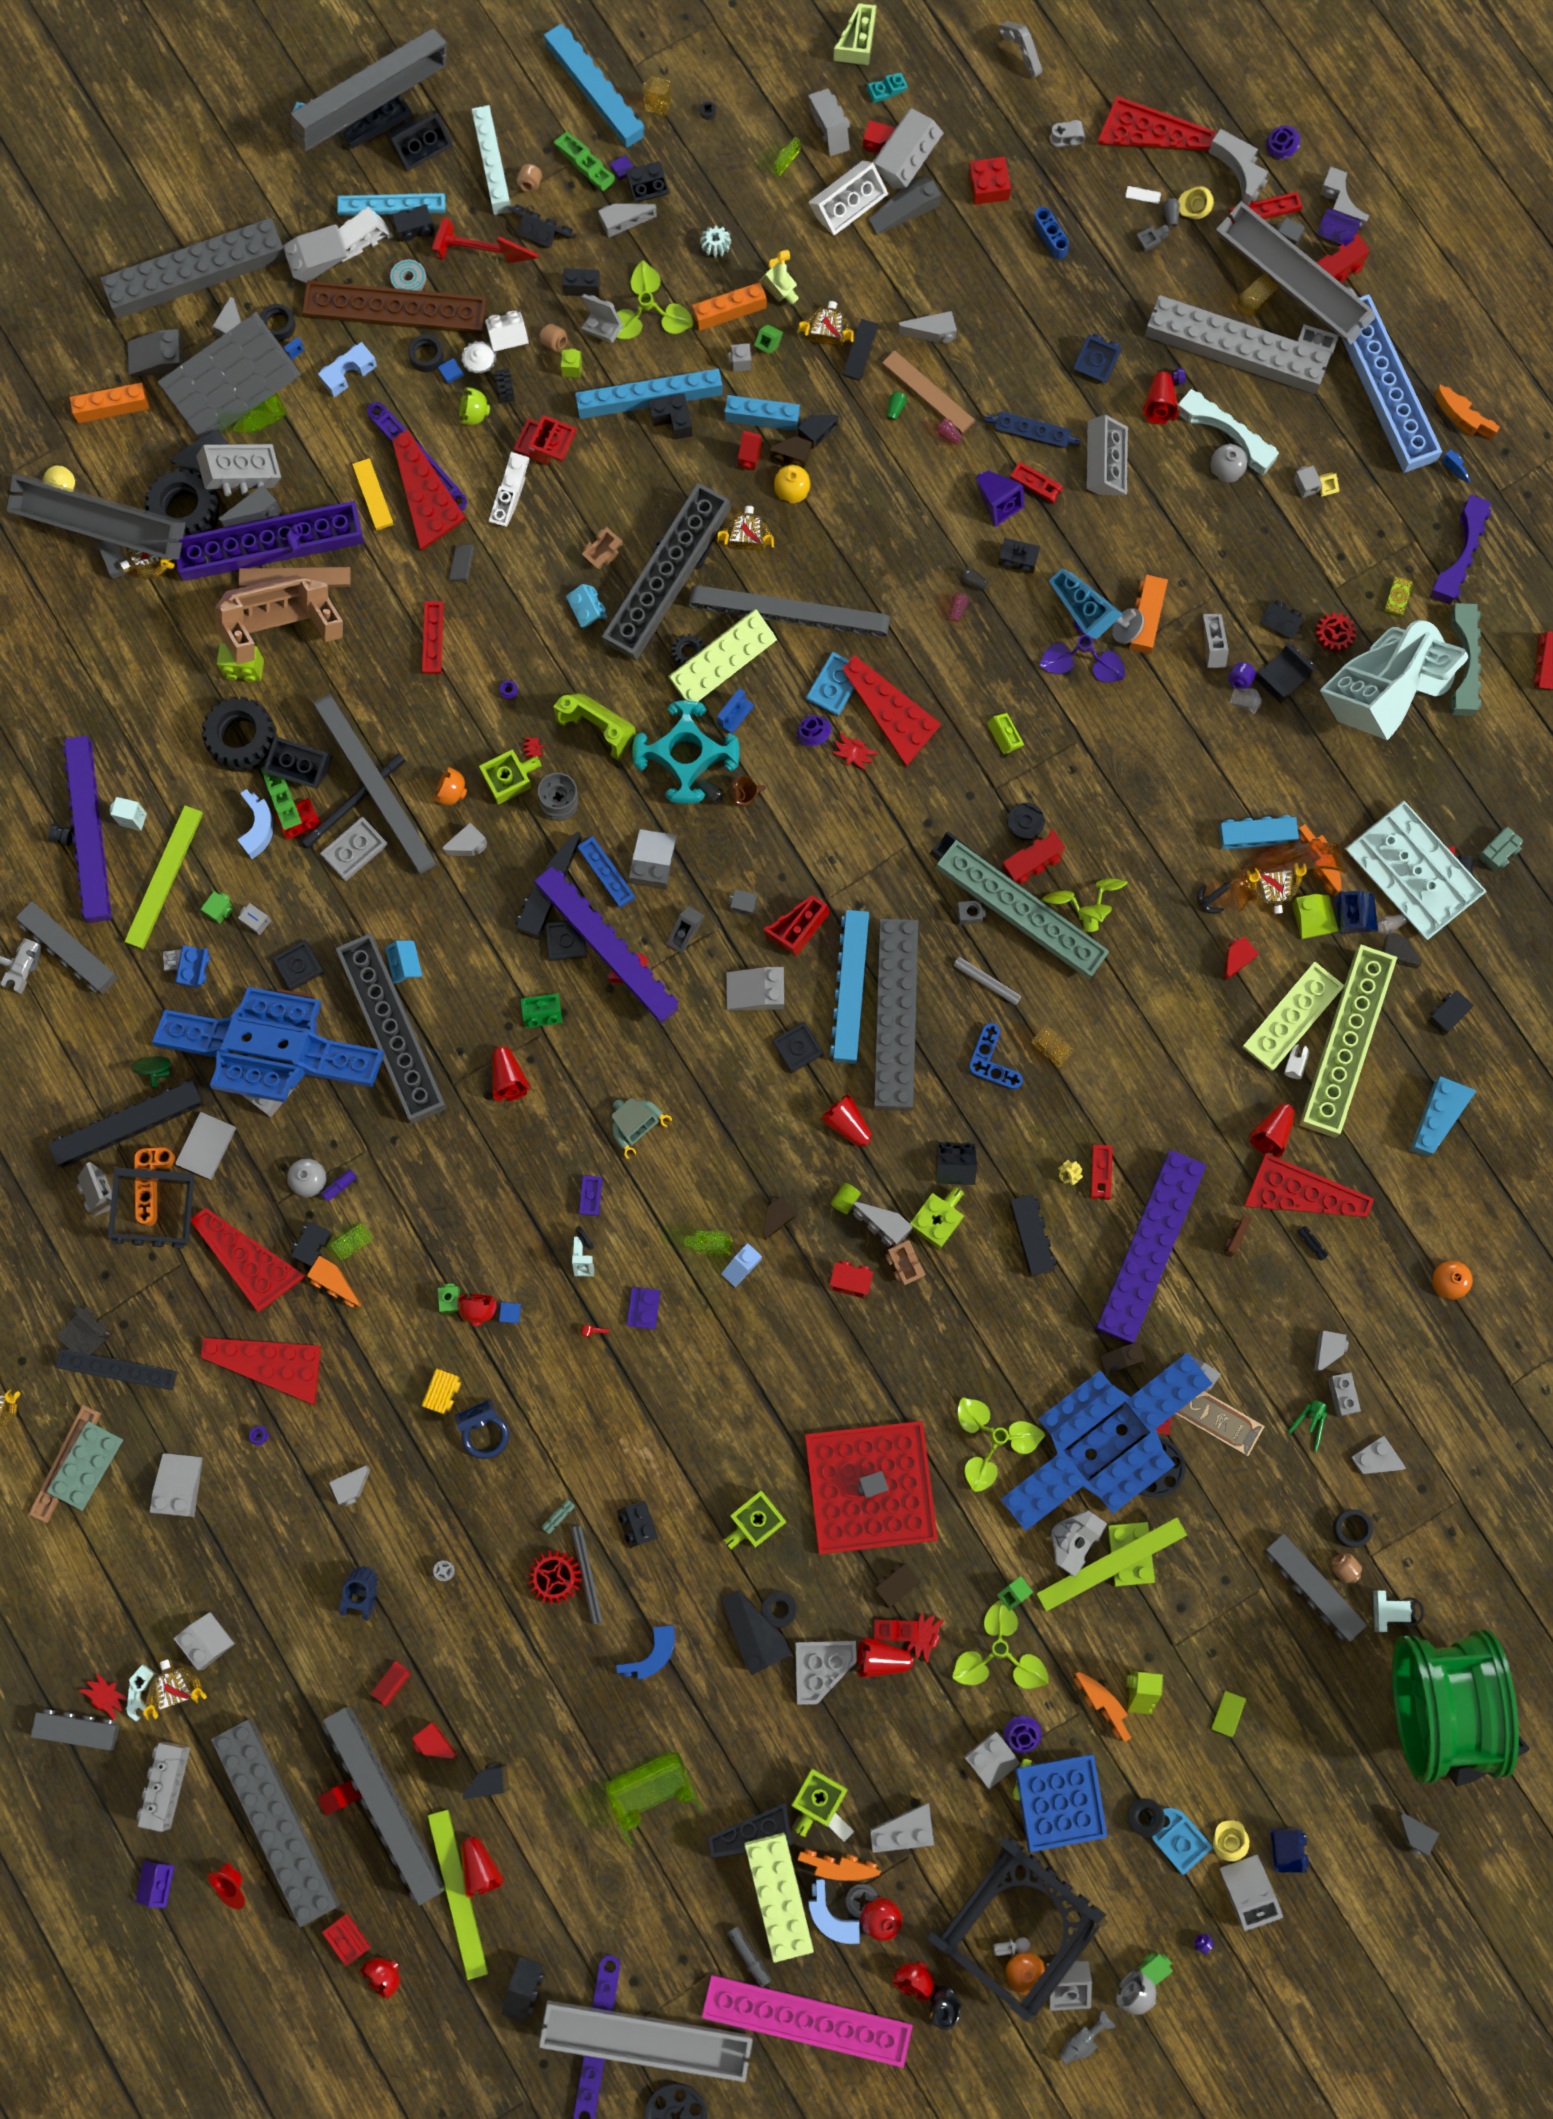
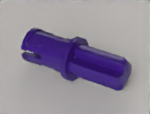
[321,1168,358,1201]

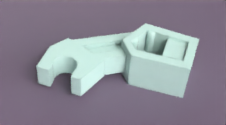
[126,1665,157,1721]

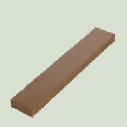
[882,351,975,434]
[239,567,351,588]
[28,1405,102,1523]

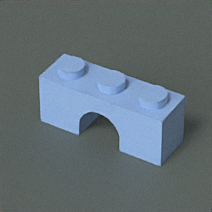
[318,342,377,397]

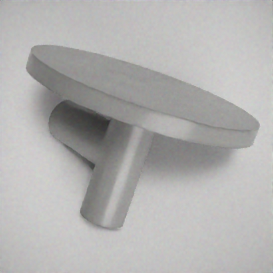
[1112,608,1144,644]

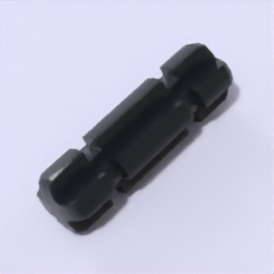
[1297,1226,1329,1261]

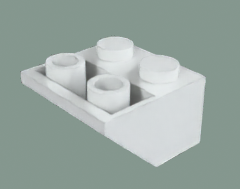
[485,311,529,351]

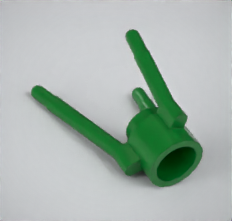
[1288,1400,1327,1452]

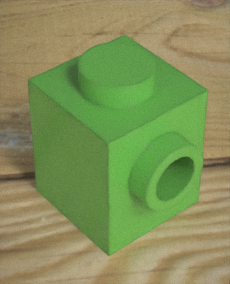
[754,324,784,354]
[201,891,233,924]
[438,1284,460,1314]
[997,1576,1033,1611]
[1138,1952,1173,1986]

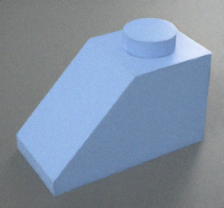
[721,1243,762,1288]

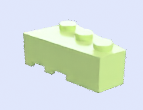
[834,4,876,65]

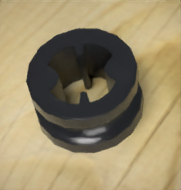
[700,101,716,120]

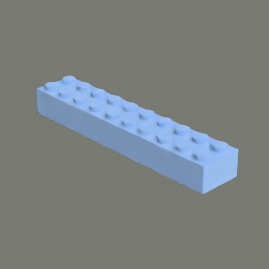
[1342,294,1442,473]

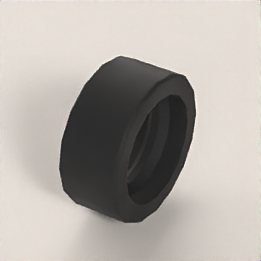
[260,304,296,341]
[408,335,444,372]
[1333,1509,1373,1548]

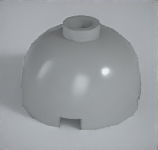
[1210,444,1248,483]
[287,1158,327,1198]
[1116,1970,1156,2015]

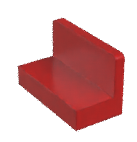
[371,1661,412,1707]

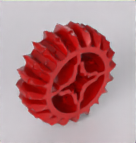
[527,1550,581,1605]

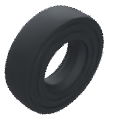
[761,1591,797,1628]
[1128,1799,1165,1837]

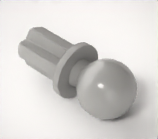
[993,1937,1031,1956]

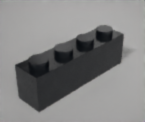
[1009,1194,1056,1277]

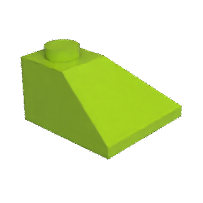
[1292,894,1338,940]

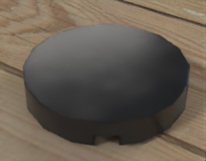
[1007,803,1045,840]

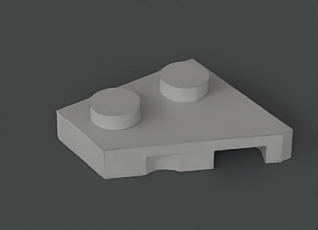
[1350,1436,1406,1474]

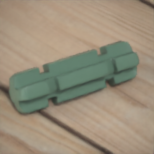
[542,1500,575,1534]

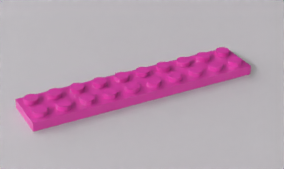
[702,1975,912,2068]

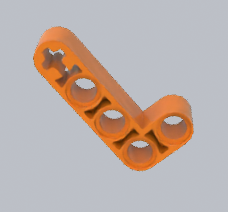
[135,1148,176,1227]

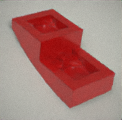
[874,1620,918,1642]

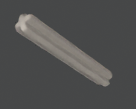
[954,957,1021,1005]

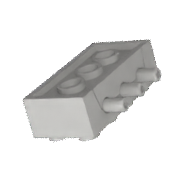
[196,444,281,496]
[137,1742,191,1832]

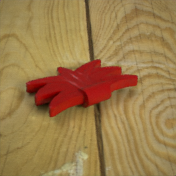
[833,733,878,770]
[907,1614,944,1663]
[79,1674,128,1720]

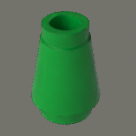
[886,391,907,421]

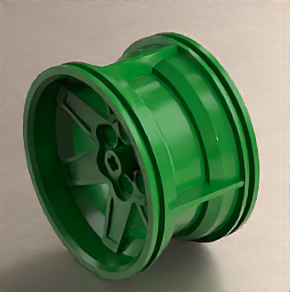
[1392,1629,1519,1784]

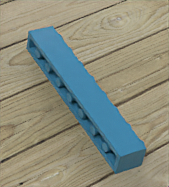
[544,24,644,148]
[575,369,723,419]
[830,910,869,1064]

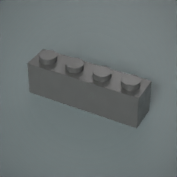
[31,1709,120,1751]

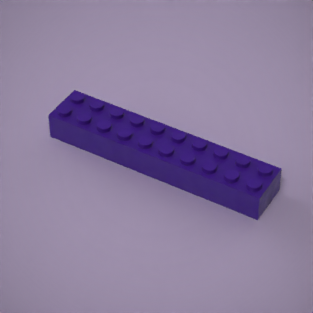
[176,501,365,581]
[1095,1150,1206,1345]

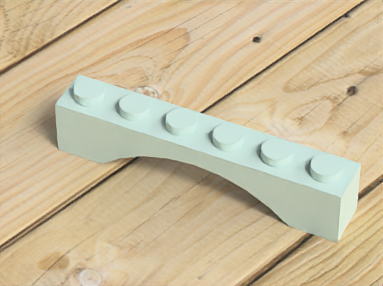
[472,106,512,215]
[1178,389,1279,476]

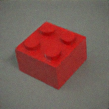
[968,157,1011,205]
[829,1261,873,1299]

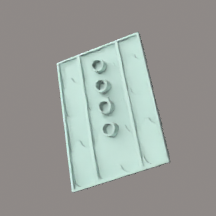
[1345,801,1487,940]

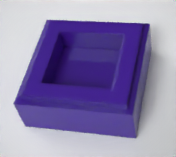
[610,155,634,180]

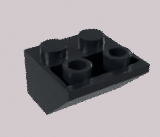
[626,161,670,203]
[936,1142,977,1185]

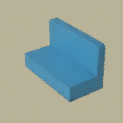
[385,941,422,983]

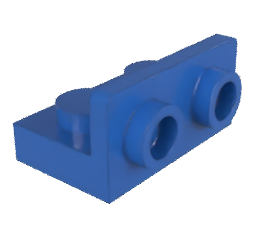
[717,688,754,734]
[175,945,210,988]

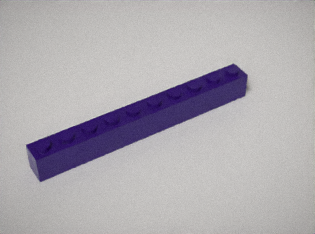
[63,736,112,923]
[535,867,679,1024]

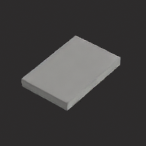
[320,816,388,882]
[175,1112,236,1180]

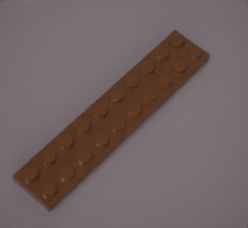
[303,280,487,333]

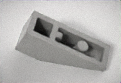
[598,204,657,238]
[898,311,957,343]
[1203,614,1229,668]

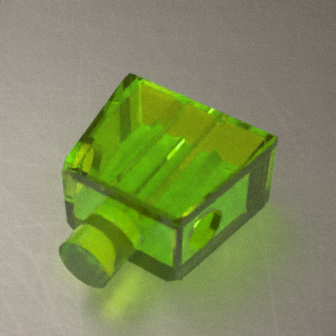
[684,1231,732,1256]

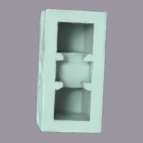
[110,797,147,831]

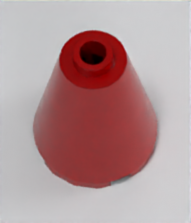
[1142,372,1179,425]
[492,1046,531,1102]
[820,1094,872,1147]
[1248,1103,1296,1158]
[856,1637,913,1678]
[460,1836,505,1898]

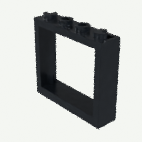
[107,1167,194,1249]

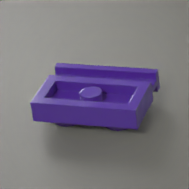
[1316,208,1361,246]
[627,1287,660,1330]

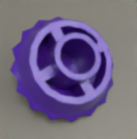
[1266,125,1301,159]
[797,715,832,747]
[1003,1715,1042,1753]

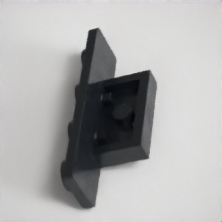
[507,204,577,248]

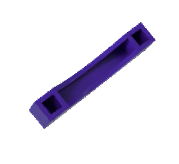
[1429,494,1492,605]

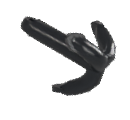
[1197,882,1231,914]

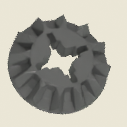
[846,1884,878,1918]

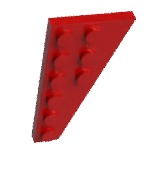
[1097,96,1216,151]
[392,430,467,551]
[842,655,941,767]
[1244,1153,1374,1218]
[191,1208,307,1312]
[201,1338,321,1405]

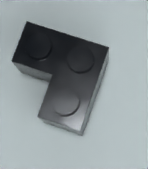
[649,393,693,440]
[501,1956,545,2022]

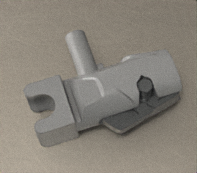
[0,938,42,994]

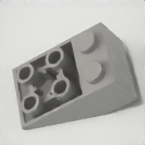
[852,1202,913,1248]
[1219,1855,1283,1931]

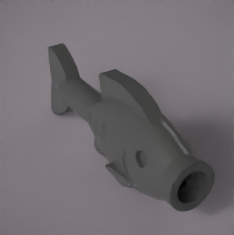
[1058,2010,1115,2065]

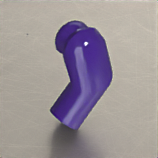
[286,524,303,553]

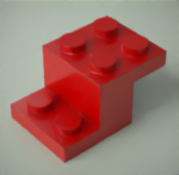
[513,415,577,465]

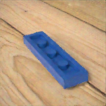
[577,836,635,908]

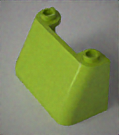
[554,693,636,761]

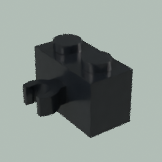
[998,538,1040,574]

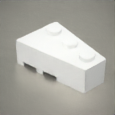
[338,207,393,262]

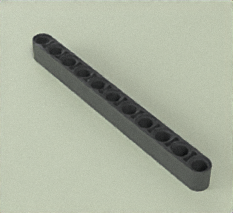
[688,585,890,637]
[313,694,437,875]

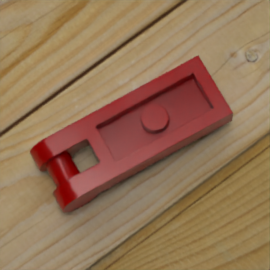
[1010,461,1063,504]
[1090,1145,1113,1200]

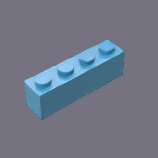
[725,395,800,431]
[1218,815,1299,850]

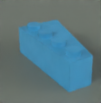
[1049,568,1123,639]
[1409,1076,1477,1158]

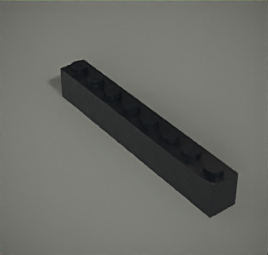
[48,1080,205,1168]

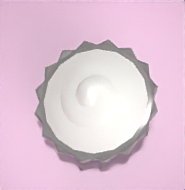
[461,341,496,373]

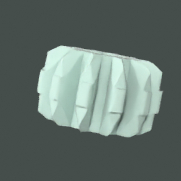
[700,225,731,258]

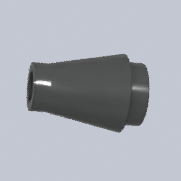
[1162,198,1180,228]

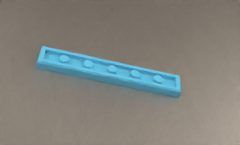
[338,193,446,215]

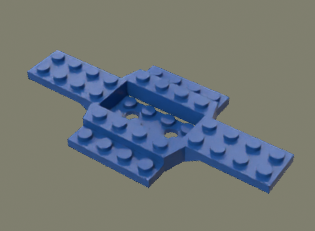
[152,987,384,1103]
[1001,1352,1213,1531]

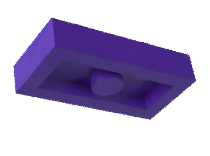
[579,1175,603,1216]

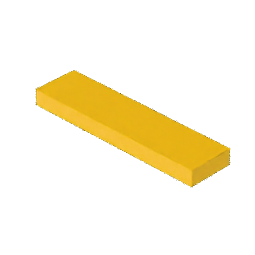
[352,458,394,531]

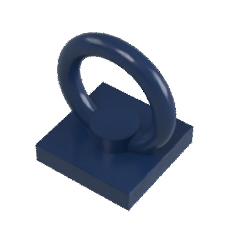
[455,1398,509,1459]

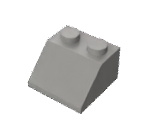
[174,1612,235,1670]
[964,1731,1020,1789]
[1047,1961,1092,2011]

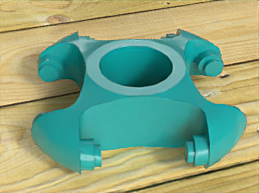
[632,700,740,804]

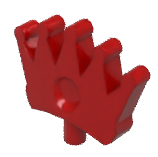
[523,737,544,759]

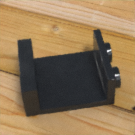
[1254,643,1315,704]

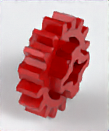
[1315,612,1357,653]

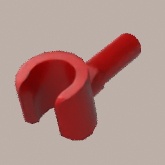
[581,1325,609,1338]

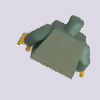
[612,1098,672,1159]

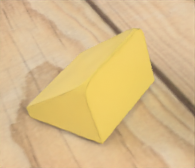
[1319,473,1339,496]

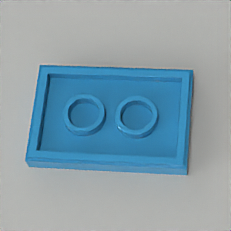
[806,652,854,717]

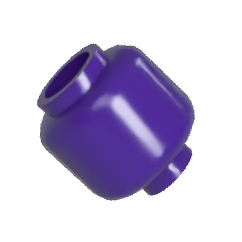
[1228,662,1255,690]

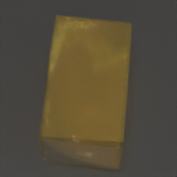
[1236,273,1278,317]

